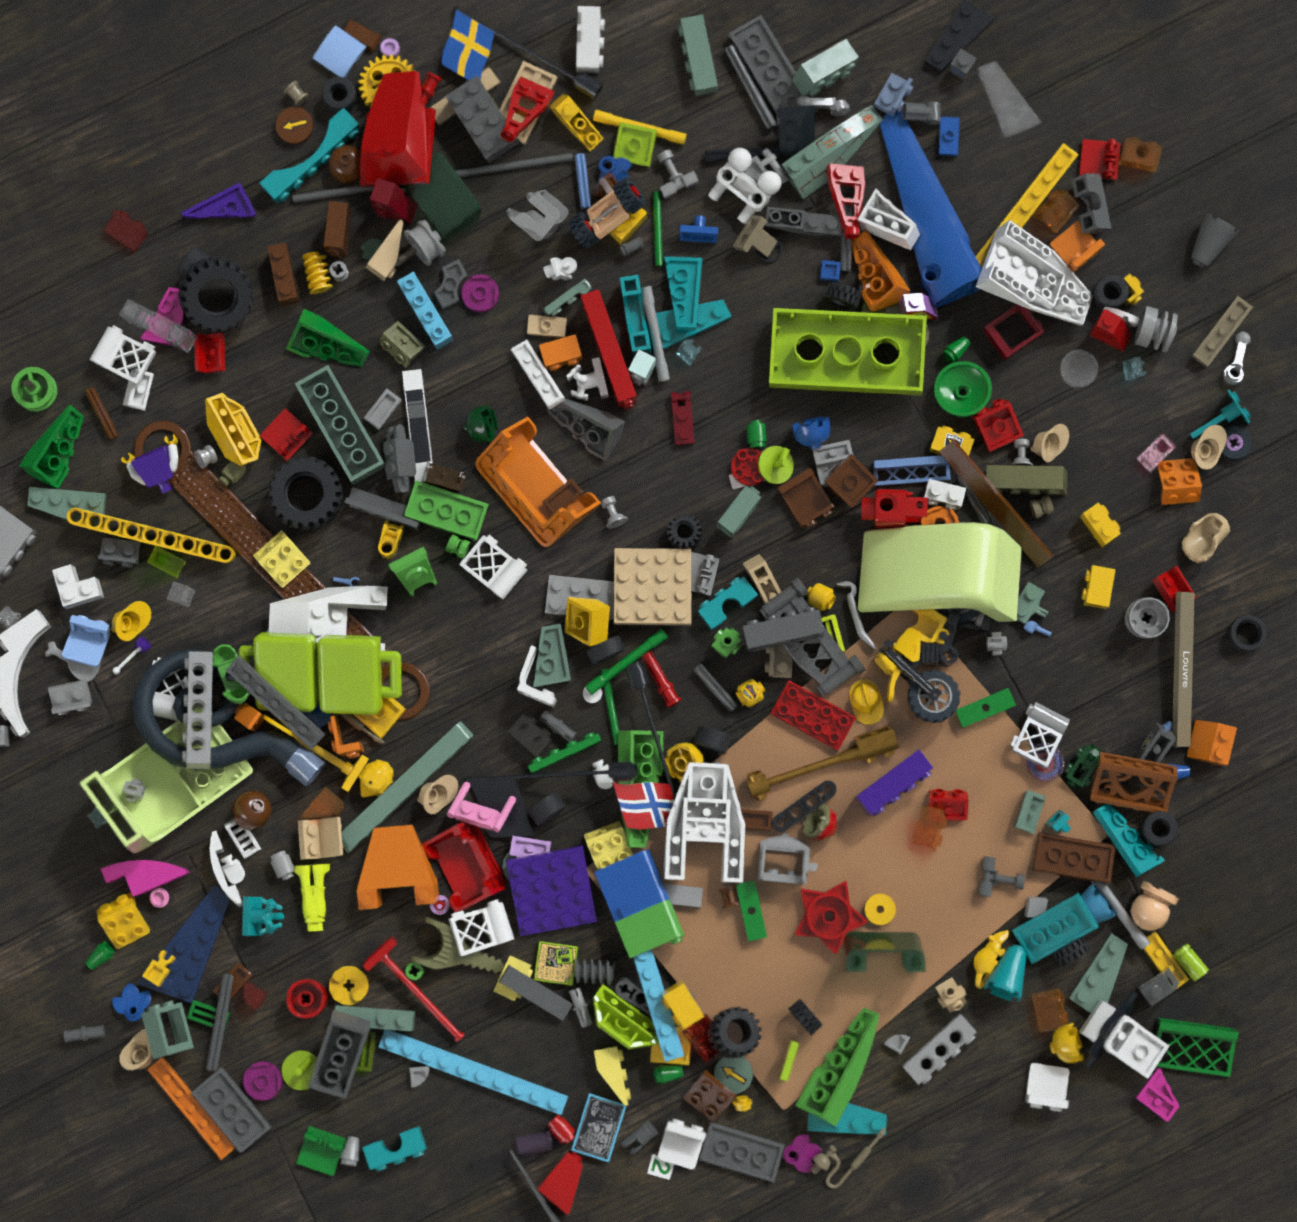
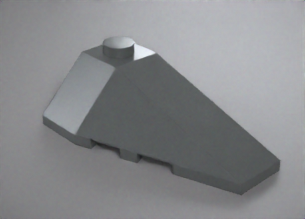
[546,399,625,461]

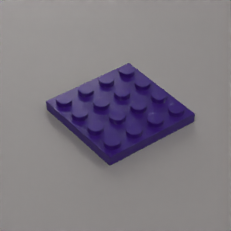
[506,845,597,936]

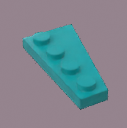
[664,257,702,331]
[656,300,732,350]
[1093,804,1165,878]
[807,1103,887,1135]

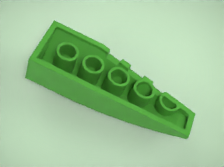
[618,730,663,847]
[796,1008,880,1127]

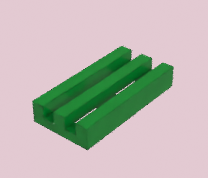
[187,1000,231,1030]

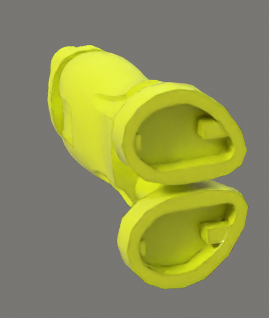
[294,864,330,931]

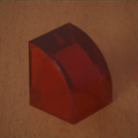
[243,981,268,1010]

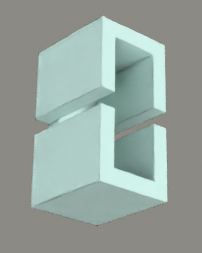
[628,350,656,386]

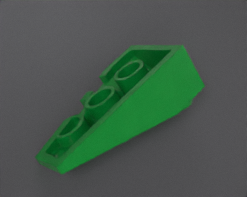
[286,309,369,367]
[19,405,84,489]

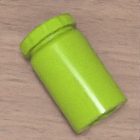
[1172,943,1209,981]

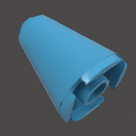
[1081,884,1116,924]

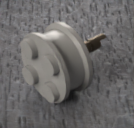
[395,220,446,266]

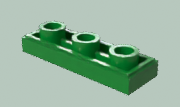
[955,688,1016,728]
[736,880,767,942]

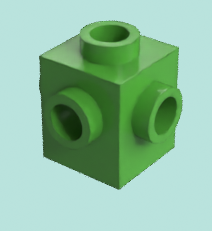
[711,628,741,659]

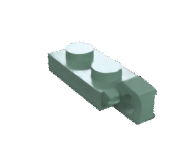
[543,279,592,317]

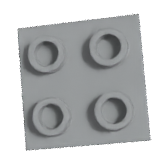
[691,552,719,596]

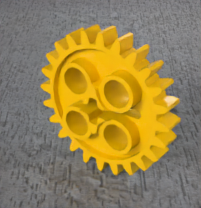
[358,54,413,106]

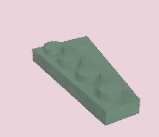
[27,487,107,527]

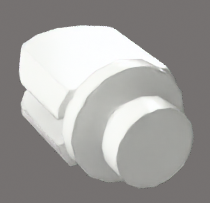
[592,759,615,789]
[221,854,245,884]

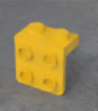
[97,892,150,949]

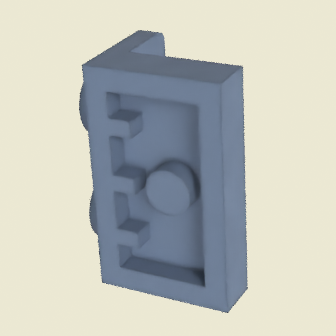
[874,73,913,117]

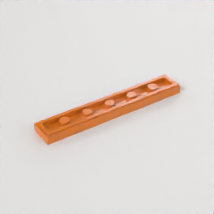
[147,1057,236,1160]

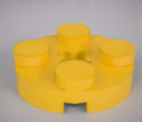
[329,966,369,1005]

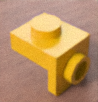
[1124,274,1144,307]

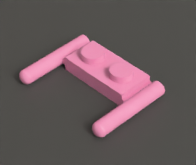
[447,782,516,832]

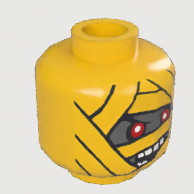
[735,679,765,707]

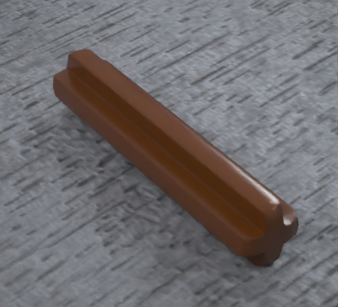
[85,387,118,440]

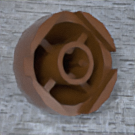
[328,145,361,184]
[231,790,272,830]

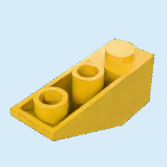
[549,94,604,151]

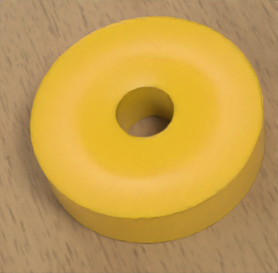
[864,894,896,925]

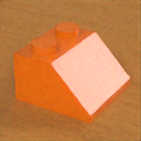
[1186,720,1237,767]

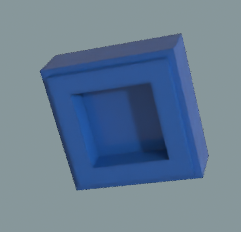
[820,260,841,282]

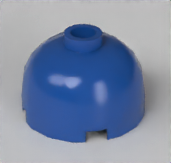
[792,417,831,449]

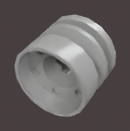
[1134,306,1178,353]
[1125,597,1170,638]

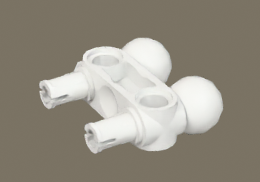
[708,148,781,224]

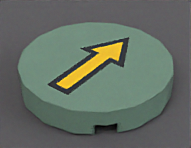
[714,1056,753,1093]

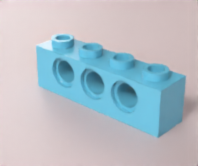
[397,272,453,350]

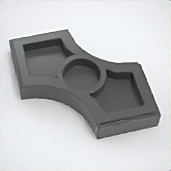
[434,259,468,310]

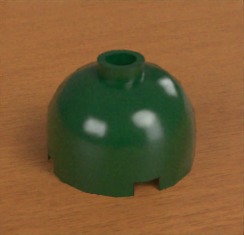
[464,405,498,443]

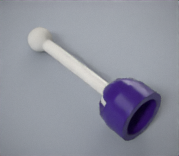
[112,636,152,674]

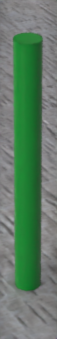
[653,191,663,267]
[601,668,619,745]

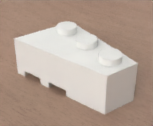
[576,6,605,73]
[857,189,920,250]

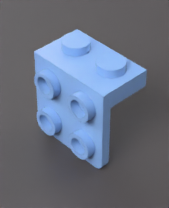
[62,615,111,667]

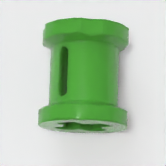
[406,962,424,980]

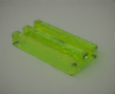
[356,1032,376,1071]

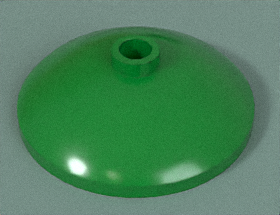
[934,361,992,417]

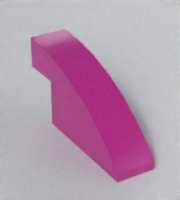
[101,860,190,897]

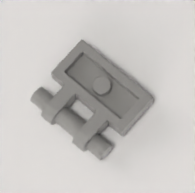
[744,148,788,198]

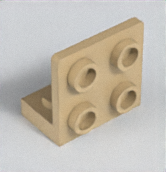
[298,817,343,860]

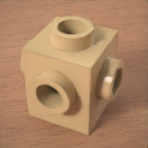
[935,978,967,1013]

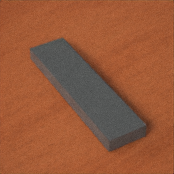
[498,965,573,1021]

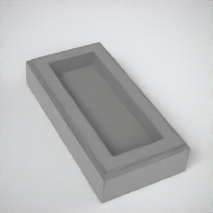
[364,388,402,430]

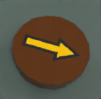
[275,107,313,145]

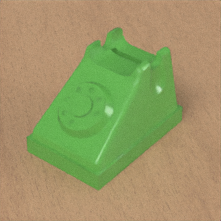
[389,547,437,596]

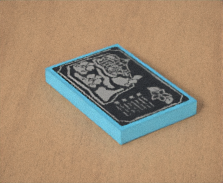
[572,1093,626,1162]

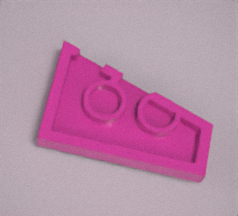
[140,287,185,347]

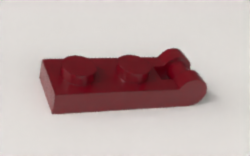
[671,391,695,446]

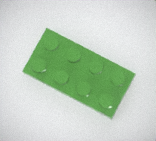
[404,480,489,541]

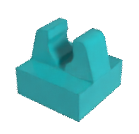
[1046,810,1071,834]

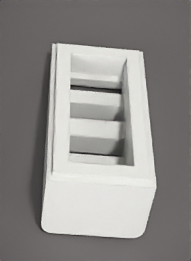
[224,818,261,859]

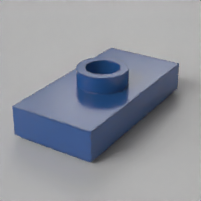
[939,117,960,156]

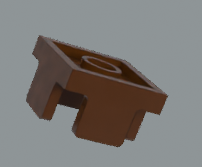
[824,454,878,508]

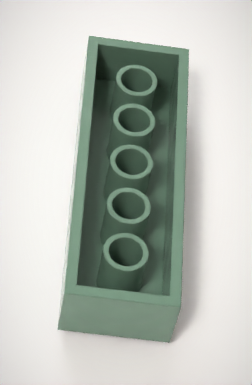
[295,365,386,485]

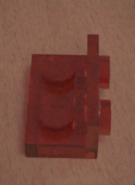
[103,209,148,252]
[682,1014,719,1063]

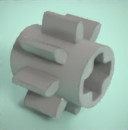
[986,632,1007,655]
[122,778,145,803]

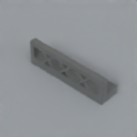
[344,487,421,531]

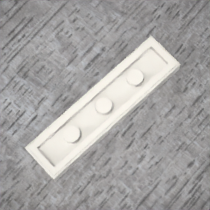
[511,340,565,410]

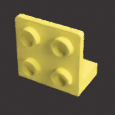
[253,530,310,588]
[584,820,633,871]

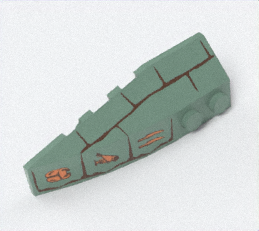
[781,105,883,200]

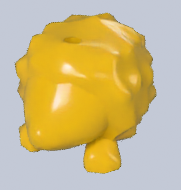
[359,759,394,798]

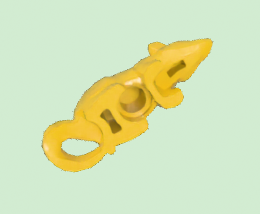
[973,930,1009,989]

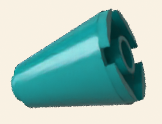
[983,945,1026,1002]

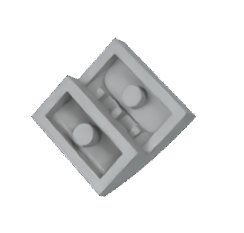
[812,440,853,488]

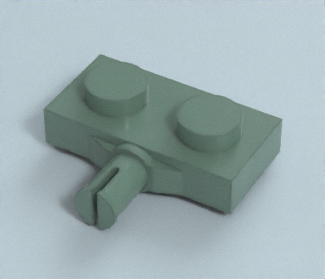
[1017,582,1049,625]

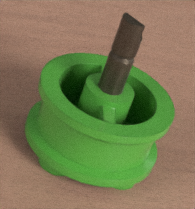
[12,367,57,412]

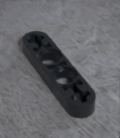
[772,781,837,832]

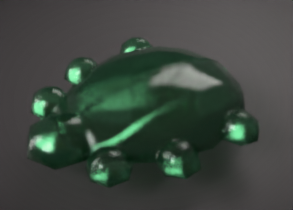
[361,238,384,262]

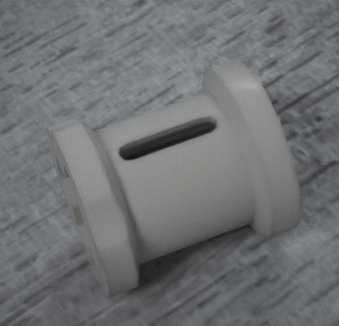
[330,261,348,282]

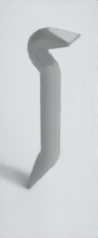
[836,581,876,651]

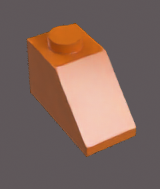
[234,702,265,733]

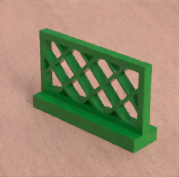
[1156,1018,1239,1077]

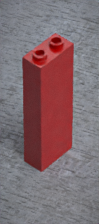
[581,289,637,410]

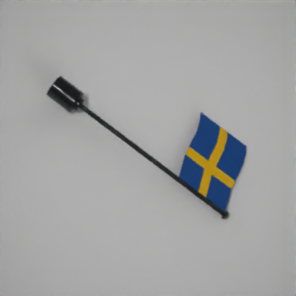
[442,6,603,101]

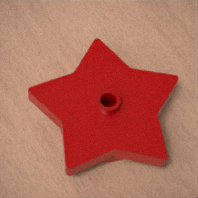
[795,881,867,954]

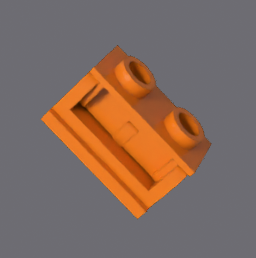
[539,334,582,371]

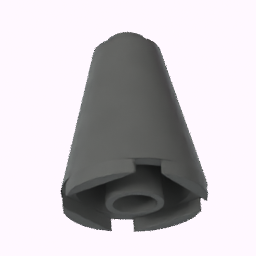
[1191,213,1239,268]

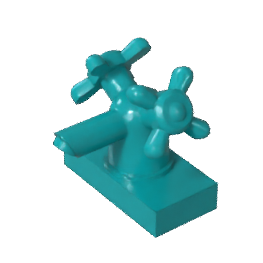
[242,897,285,936]

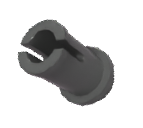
[619,236,644,257]

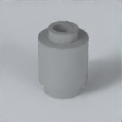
[271,850,294,881]

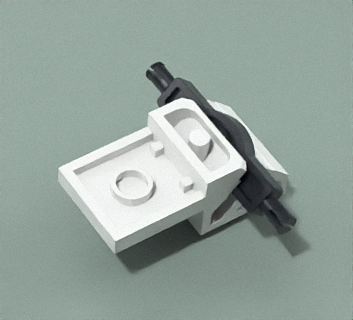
[1079,990,1169,1078]

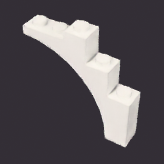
[0,609,51,738]

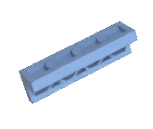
[873,456,951,486]

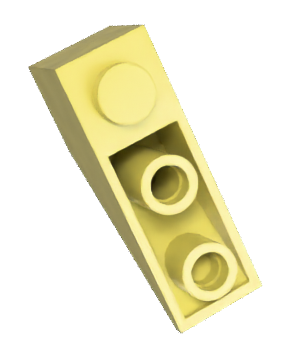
[594,1046,631,1105]

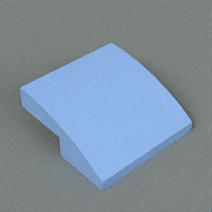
[313,26,366,78]

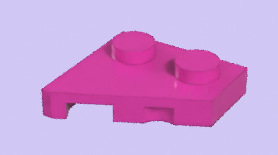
[1135,1068,1180,1122]

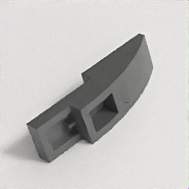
[765,207,842,236]

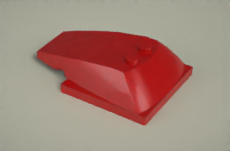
[360,71,436,188]

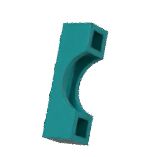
[620,275,651,356]

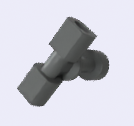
[978,856,1025,897]

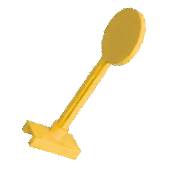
[262,715,369,792]

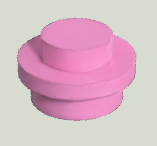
[149,888,169,908]

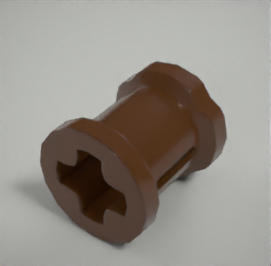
[718,886,740,908]

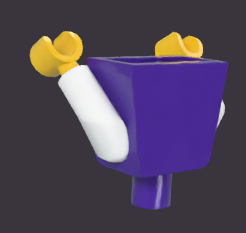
[121,434,178,494]

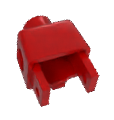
[861,489,928,529]

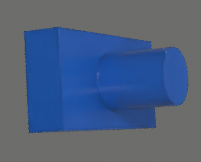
[680,215,718,243]

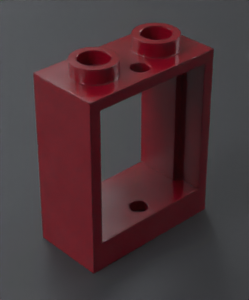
[983,304,1044,361]

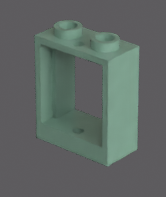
[717,486,761,539]
[141,1001,194,1059]

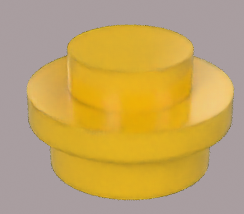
[733,1095,752,1111]

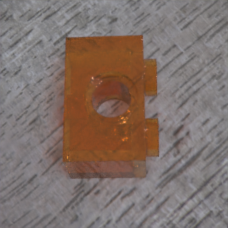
[1119,137,1163,173]

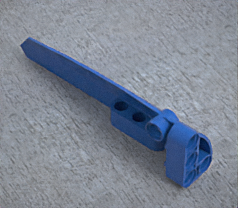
[880,111,982,307]

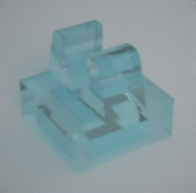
[676,339,701,366]
[1123,357,1146,380]

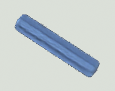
[575,154,591,209]

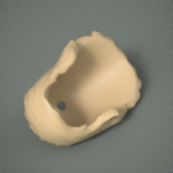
[1182,513,1230,564]

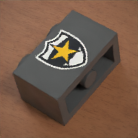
[1135,723,1176,763]

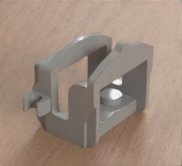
[506,190,569,241]
[757,833,817,885]

